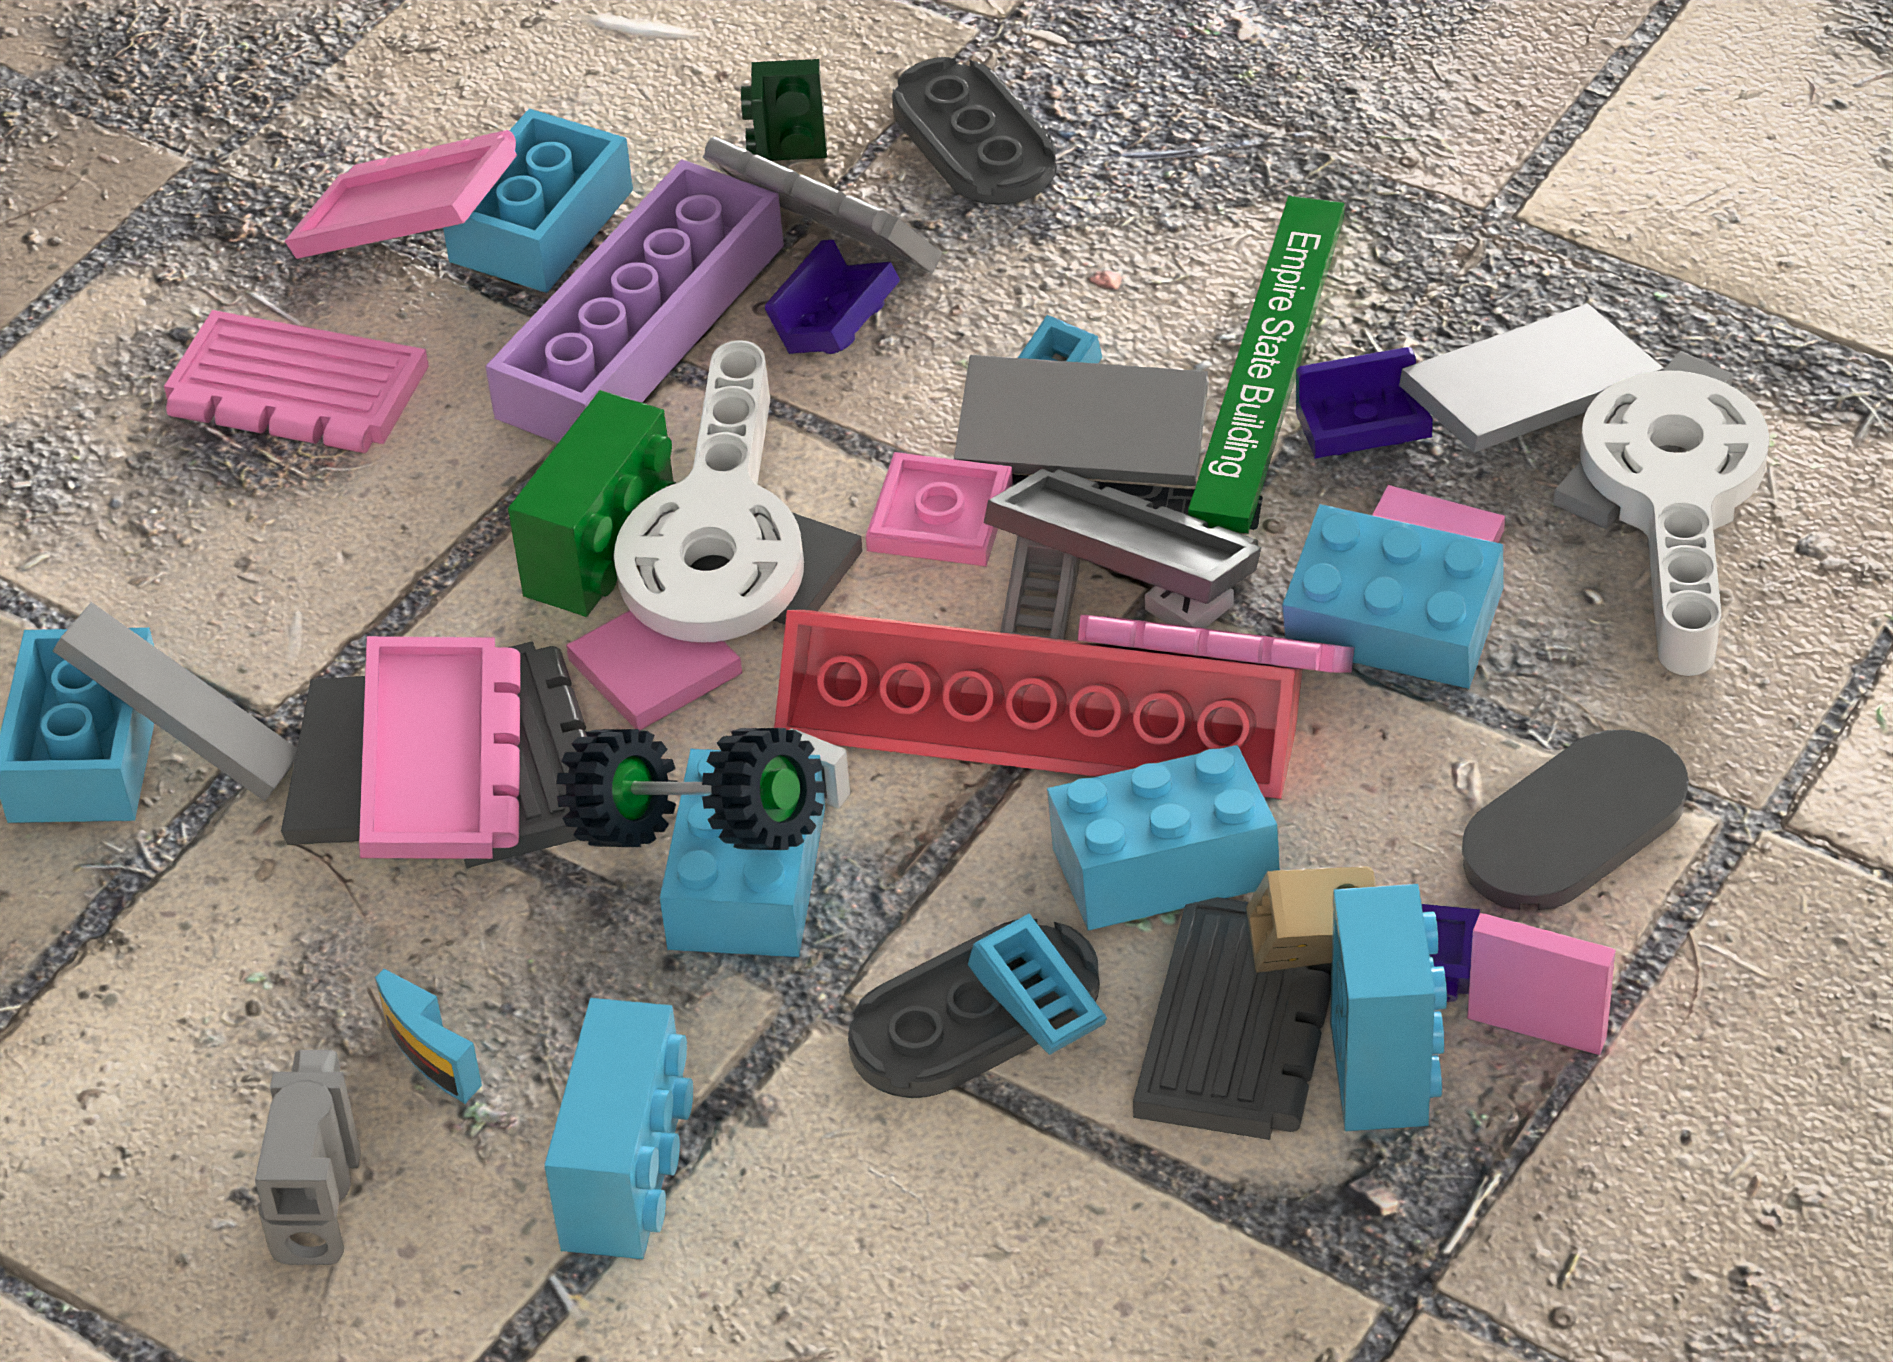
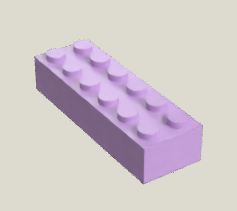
[486,159,784,443]

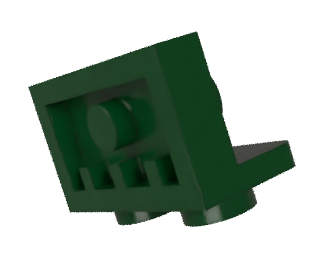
[741,59,827,161]

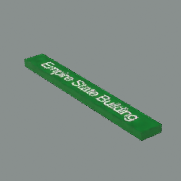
[1188,195,1345,534]

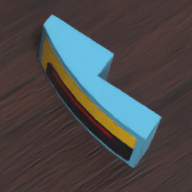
[375,969,482,1104]

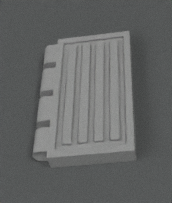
[703,137,943,274]

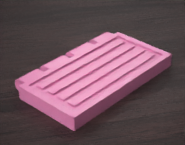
[285,130,517,259]
[164,310,429,453]
[1077,615,1354,673]
[359,636,520,859]

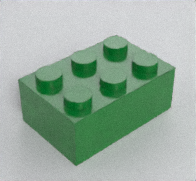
[508,390,676,617]

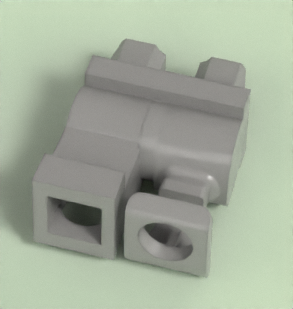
[255,1050,361,1265]

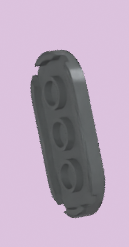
[892,57,1057,205]
[1462,730,1689,910]
[848,919,1100,1098]

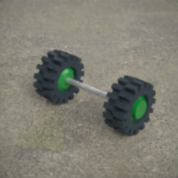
[556,728,825,850]

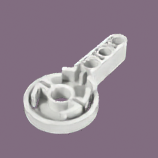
[614,340,804,642]
[1580,371,1769,676]

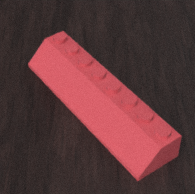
[774,610,1303,799]

